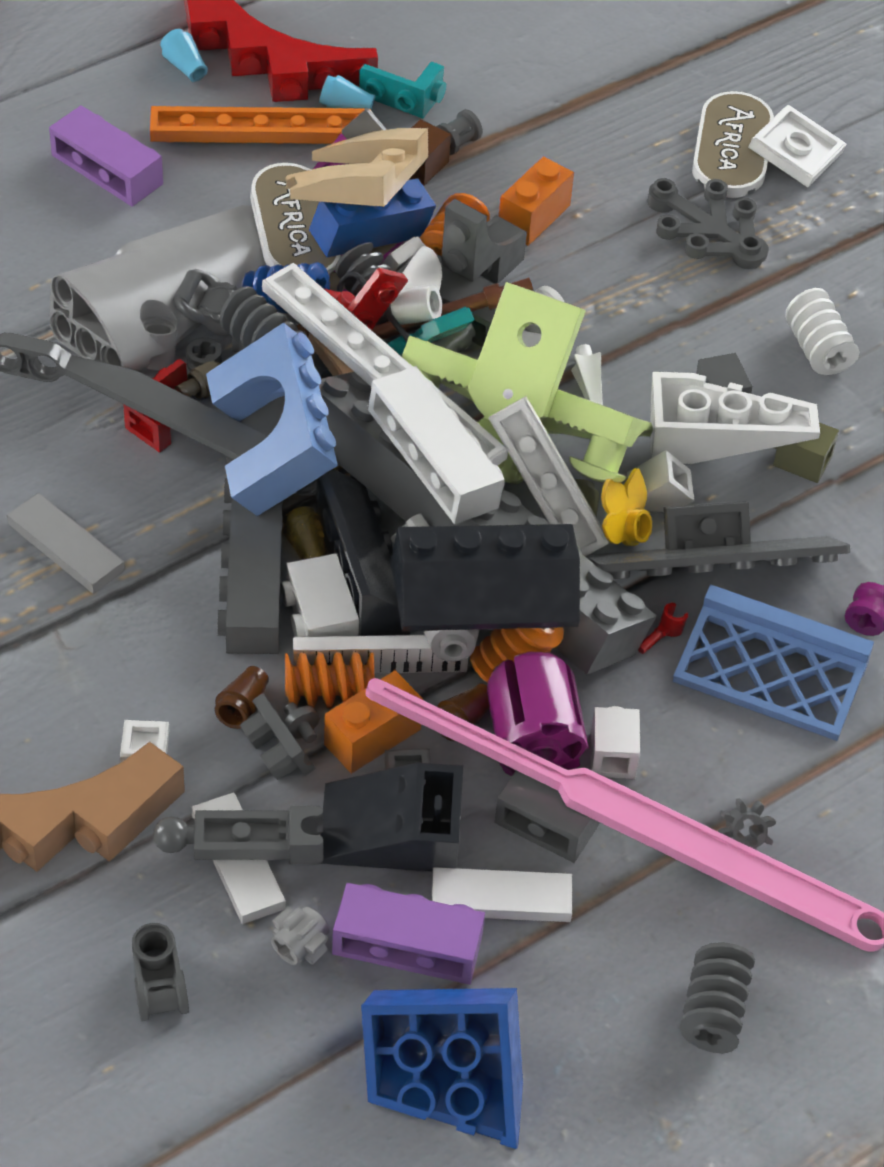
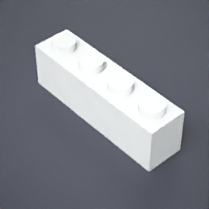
[368,366,505,524]

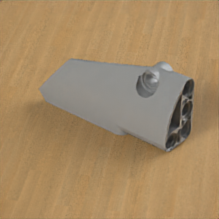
[50,205,266,371]

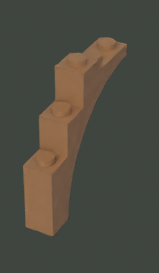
[0,742,185,872]

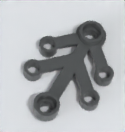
[647,178,769,269]

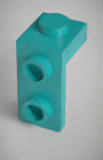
[359,61,447,119]

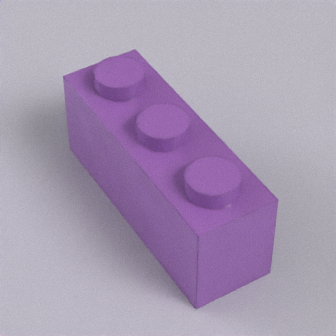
[49,105,163,207]
[332,883,485,985]

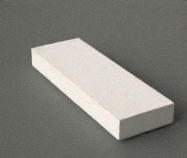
[192,792,286,925]
[432,867,572,922]

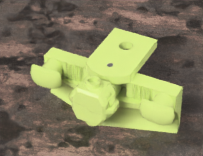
[402,282,653,484]

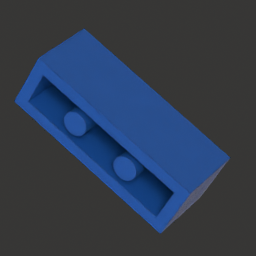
[309,178,436,257]

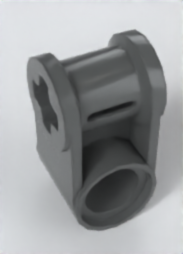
[132,923,189,1021]

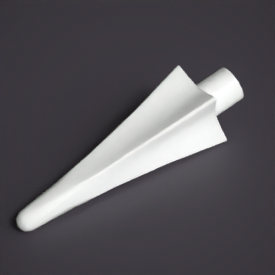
[571,344,603,405]

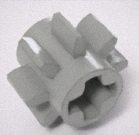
[271,906,329,965]

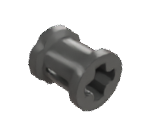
[436,109,483,155]

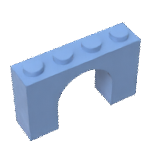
[206,323,338,516]

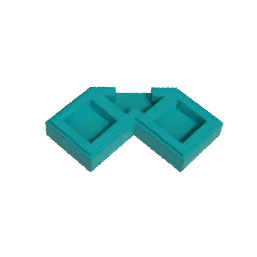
[388,307,475,357]

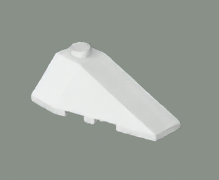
[650,372,820,464]

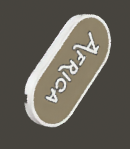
[692,91,774,198]
[250,163,341,277]

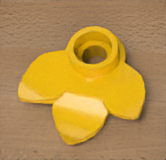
[601,468,652,546]

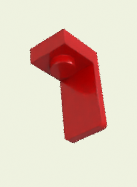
[324,268,408,330]
[123,359,187,453]

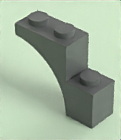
[441,199,527,283]

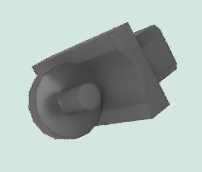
[239,693,320,780]

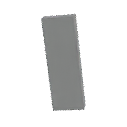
[7,492,125,594]

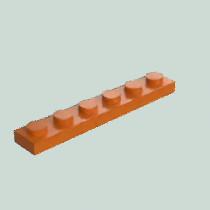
[150,106,371,144]

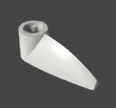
[391,246,442,325]

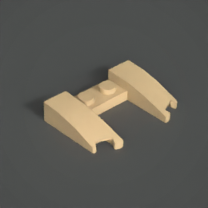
[285,128,428,207]

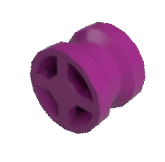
[844,582,884,636]

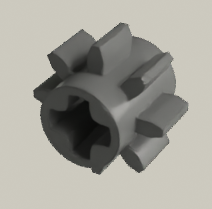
[718,798,776,850]

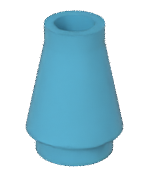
[160,29,208,82]
[319,75,375,110]

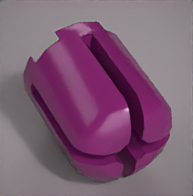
[487,652,589,776]

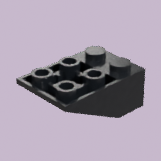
[320,762,463,872]

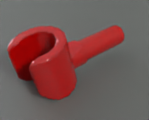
[638,603,688,654]

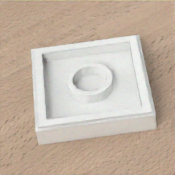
[748,105,847,187]

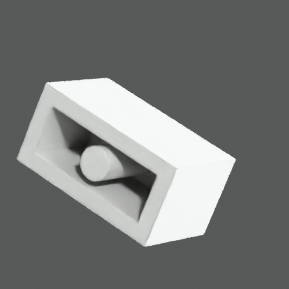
[280,553,359,637]

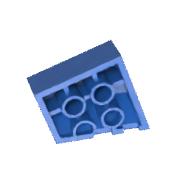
[361,988,523,1149]

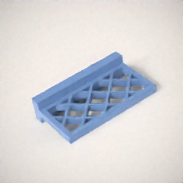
[673,584,874,741]

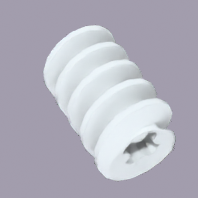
[785,288,860,375]

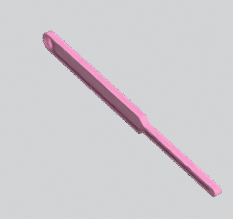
[366,678,884,952]

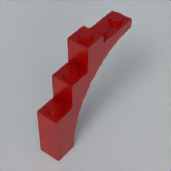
[184,0,378,102]

